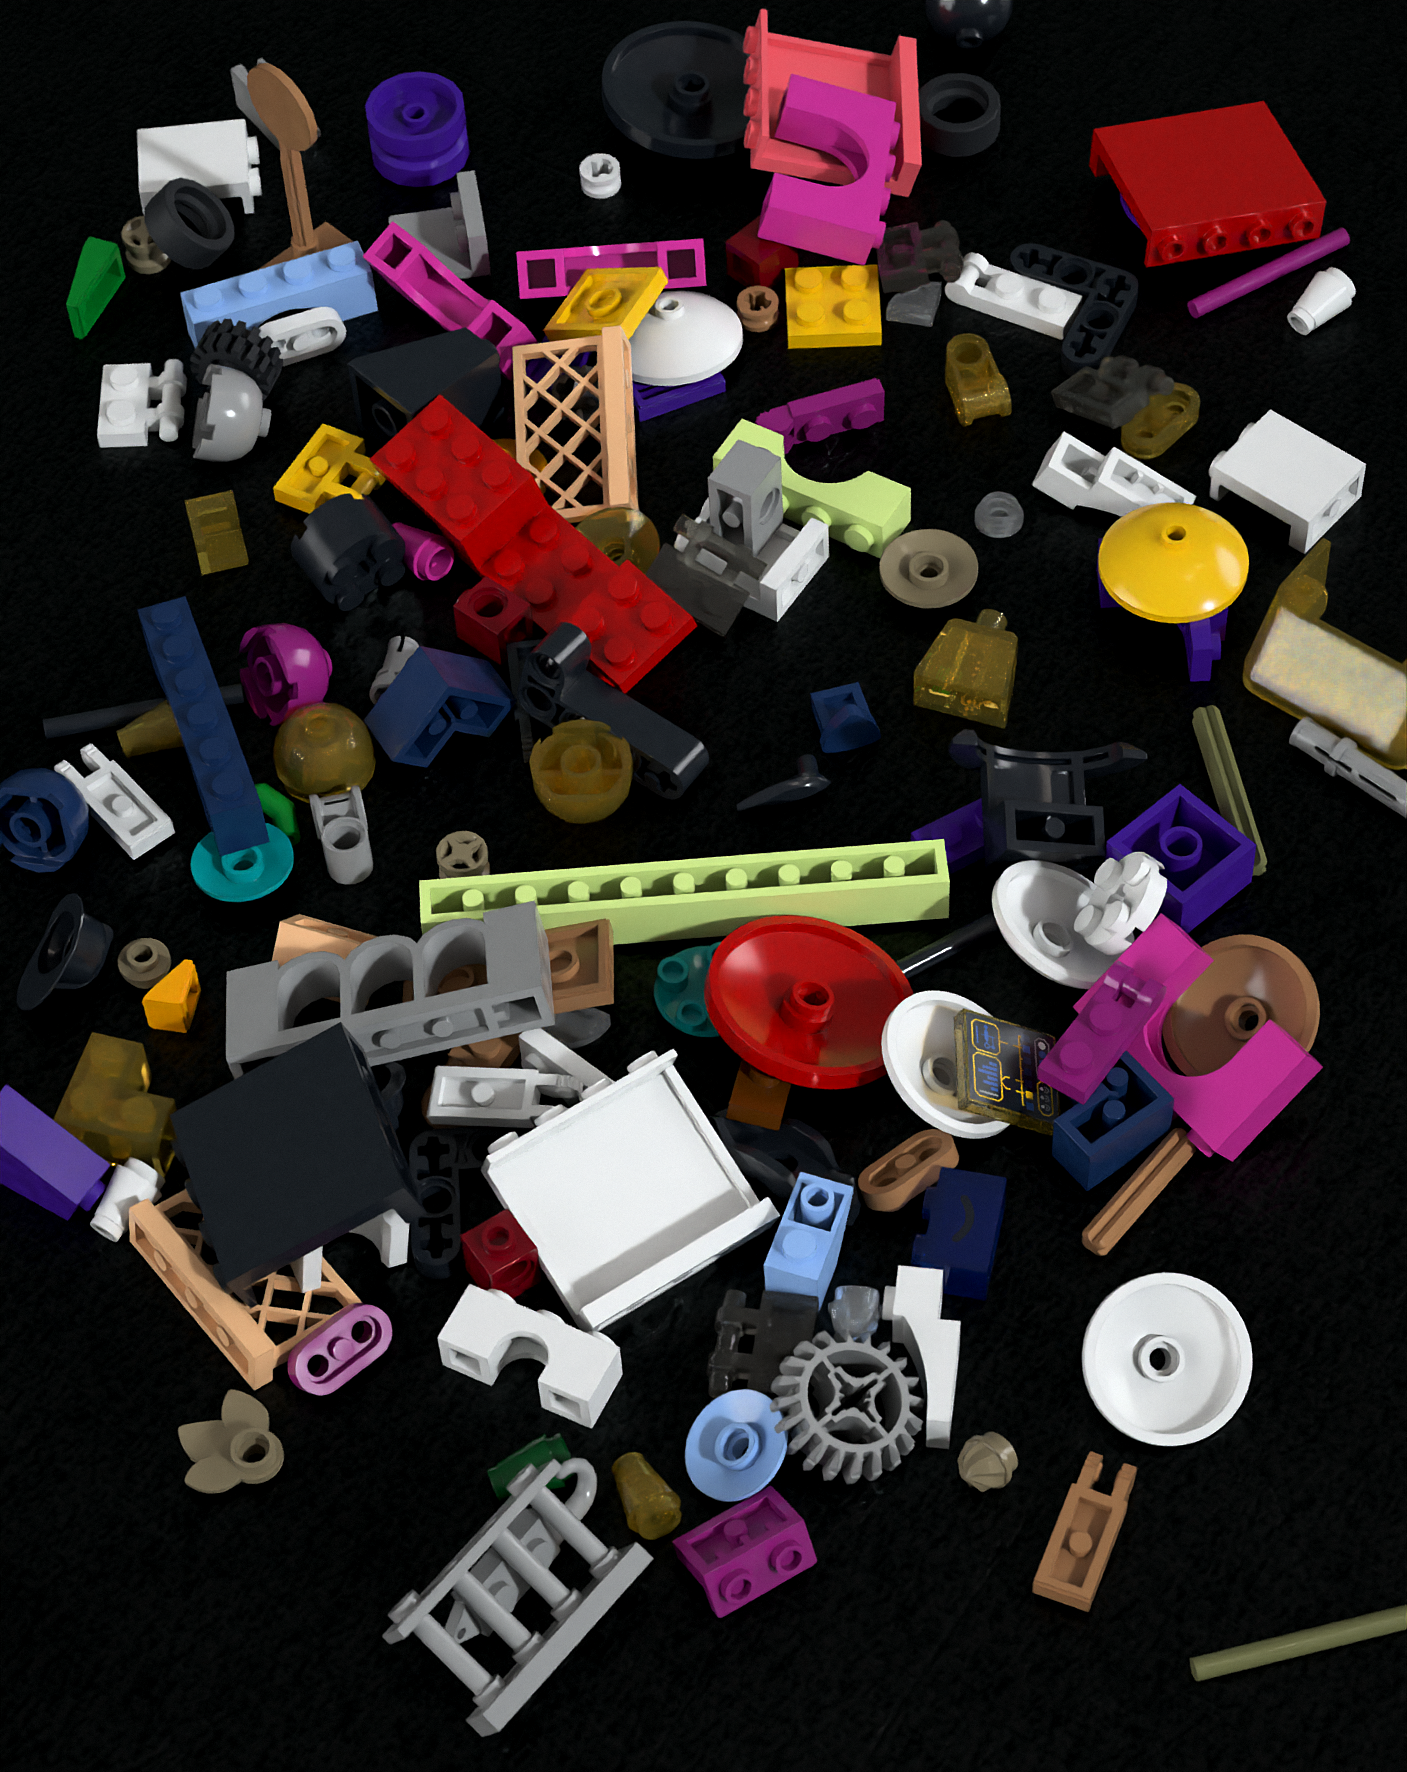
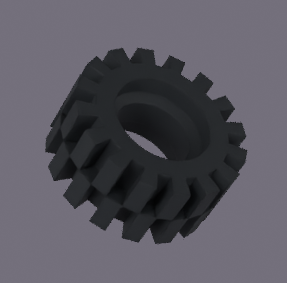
[190,319,283,401]

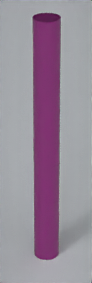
[1187,227,1350,318]

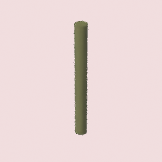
[1190,1604,1407,1682]

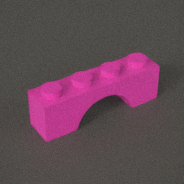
[363,221,538,382]
[516,238,706,299]

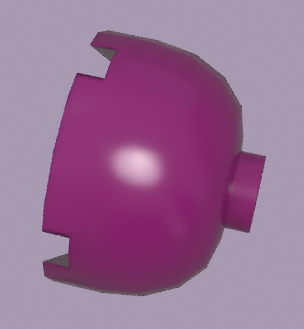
[239,623,332,726]

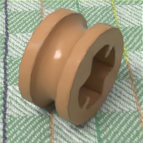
[737,286,779,332]

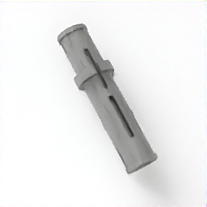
[1289,716,1407,819]

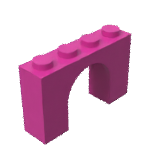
[757,73,901,265]
[1073,913,1323,1162]

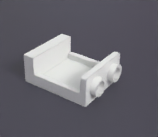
[137,119,261,214]
[1209,410,1366,554]
[674,497,829,622]

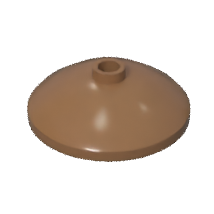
[1162,935,1320,1077]

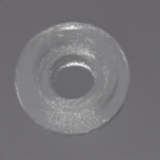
[975,492,1024,538]

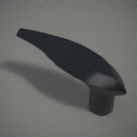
[736,755,831,812]

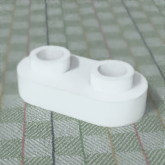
[259,307,346,367]

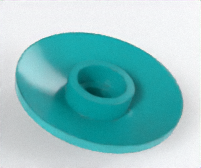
[190,823,294,902]

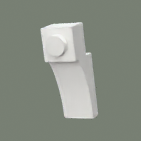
[1032,432,1196,516]
[882,1265,960,1449]

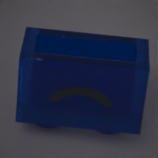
[911,1167,1007,1301]

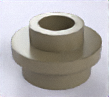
[118,938,171,989]

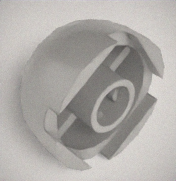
[192,364,271,462]

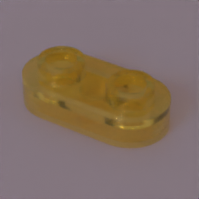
[1121,383,1200,459]

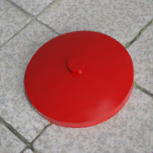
[704,915,913,1089]

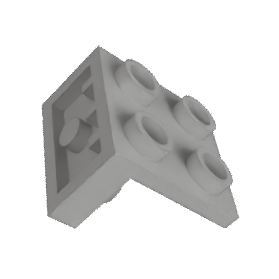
[389,171,491,279]

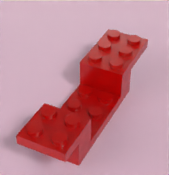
[369,394,697,694]

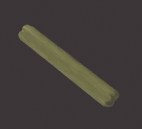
[1192,705,1267,876]

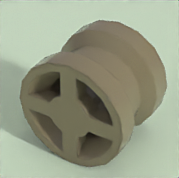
[121,216,171,274]
[436,831,490,879]

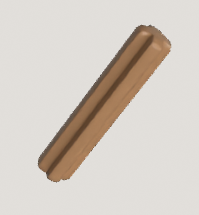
[1082,1127,1196,1256]

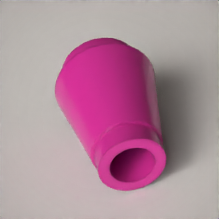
[393,522,455,581]

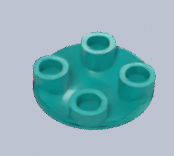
[654,941,722,1037]

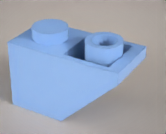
[764,1172,853,1312]

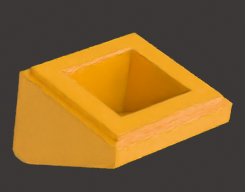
[142,959,201,1033]

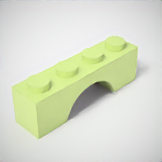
[713,419,911,559]

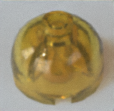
[273,702,376,803]
[529,719,633,824]

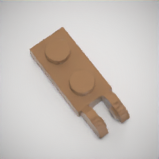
[1033,1451,1137,1612]

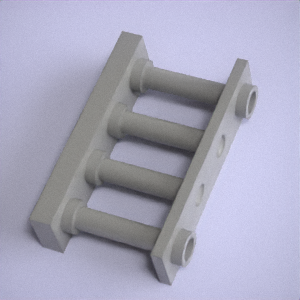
[382,1459,653,1737]

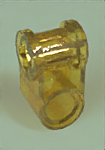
[945,333,1011,427]

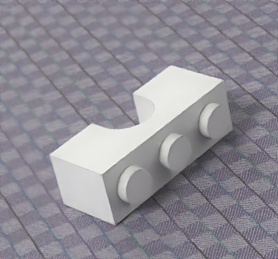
[437,1284,623,1429]

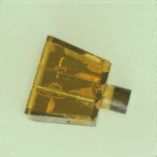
[914,609,1018,728]

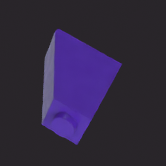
[0,1084,110,1221]

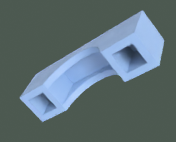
[180,241,378,348]

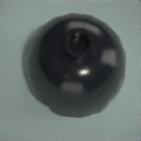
[925,0,1013,49]

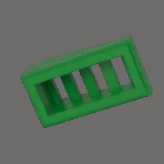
[66,237,126,339]

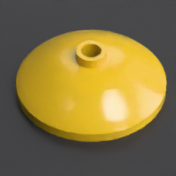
[1098,502,1249,623]

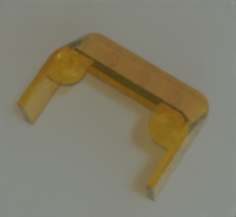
[1242,538,1407,770]

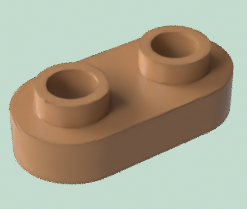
[858,1129,959,1212]

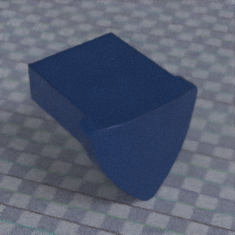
[810,682,881,753]

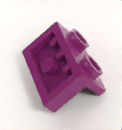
[672,1486,817,1618]

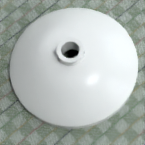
[628,290,743,386]
[992,860,1135,989]
[882,991,1020,1139]
[1082,1273,1252,1446]

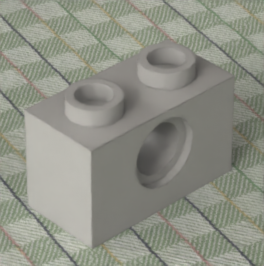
[708,439,783,561]

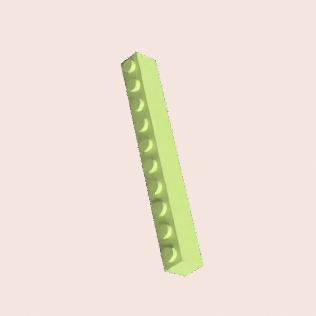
[419,839,950,945]

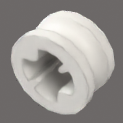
[580,154,621,199]

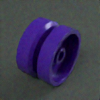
[365,71,470,187]

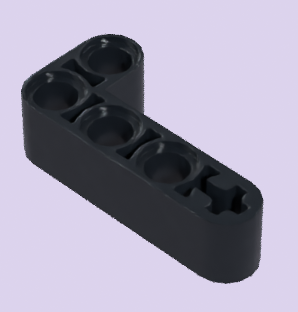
[517,622,709,800]

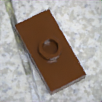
[726,1058,792,1131]

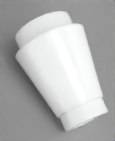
[1287,267,1356,335]
[90,1157,165,1242]

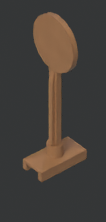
[247,63,353,270]

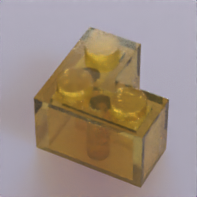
[53,1032,177,1178]

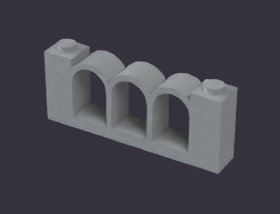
[226,900,555,1079]

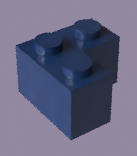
[364,646,518,768]
[1052,1050,1174,1191]

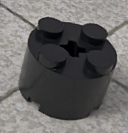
[291,493,406,611]

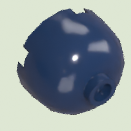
[0,768,89,872]

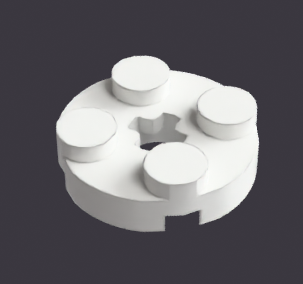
[1074,851,1167,955]

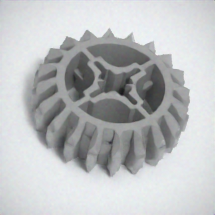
[770,1327,925,1485]

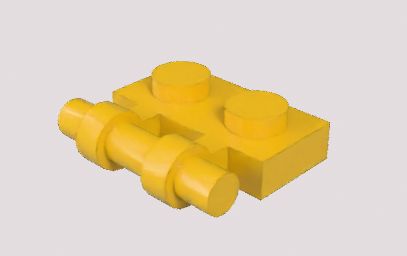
[273,423,386,514]

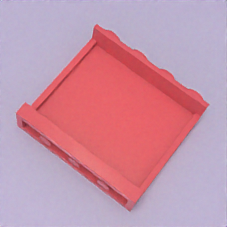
[743,9,922,197]

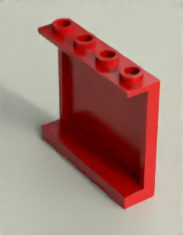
[1089,101,1326,267]

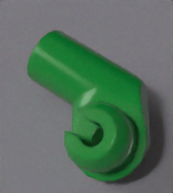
[254,783,301,846]

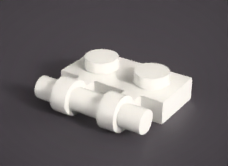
[97,359,187,448]

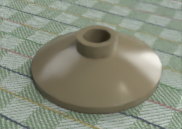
[880,529,978,608]

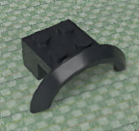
[948,729,1148,876]

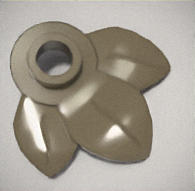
[178,1389,284,1493]

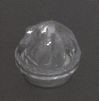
[828,1286,883,1342]

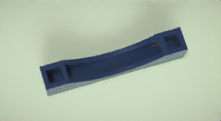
[138,596,270,857]

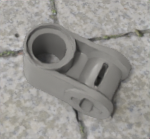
[308,784,373,885]

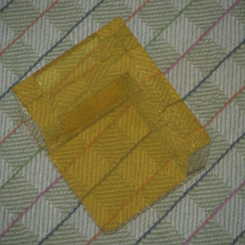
[185,490,249,575]

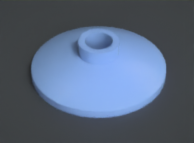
[685,1389,788,1502]

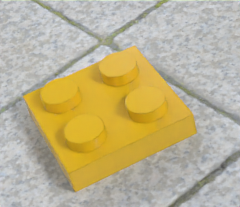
[785,264,882,349]
[544,267,668,342]

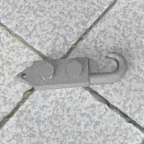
[445,1458,597,1643]

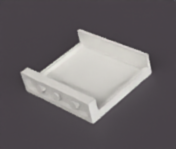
[481,1048,780,1333]

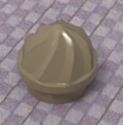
[958,1432,1018,1492]

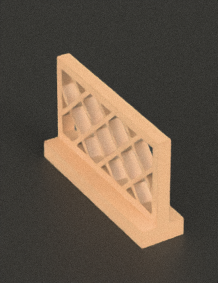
[512,325,639,523]
[129,1189,362,1391]

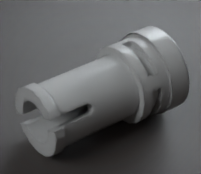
[369,636,419,704]

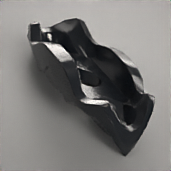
[707,1108,862,1227]

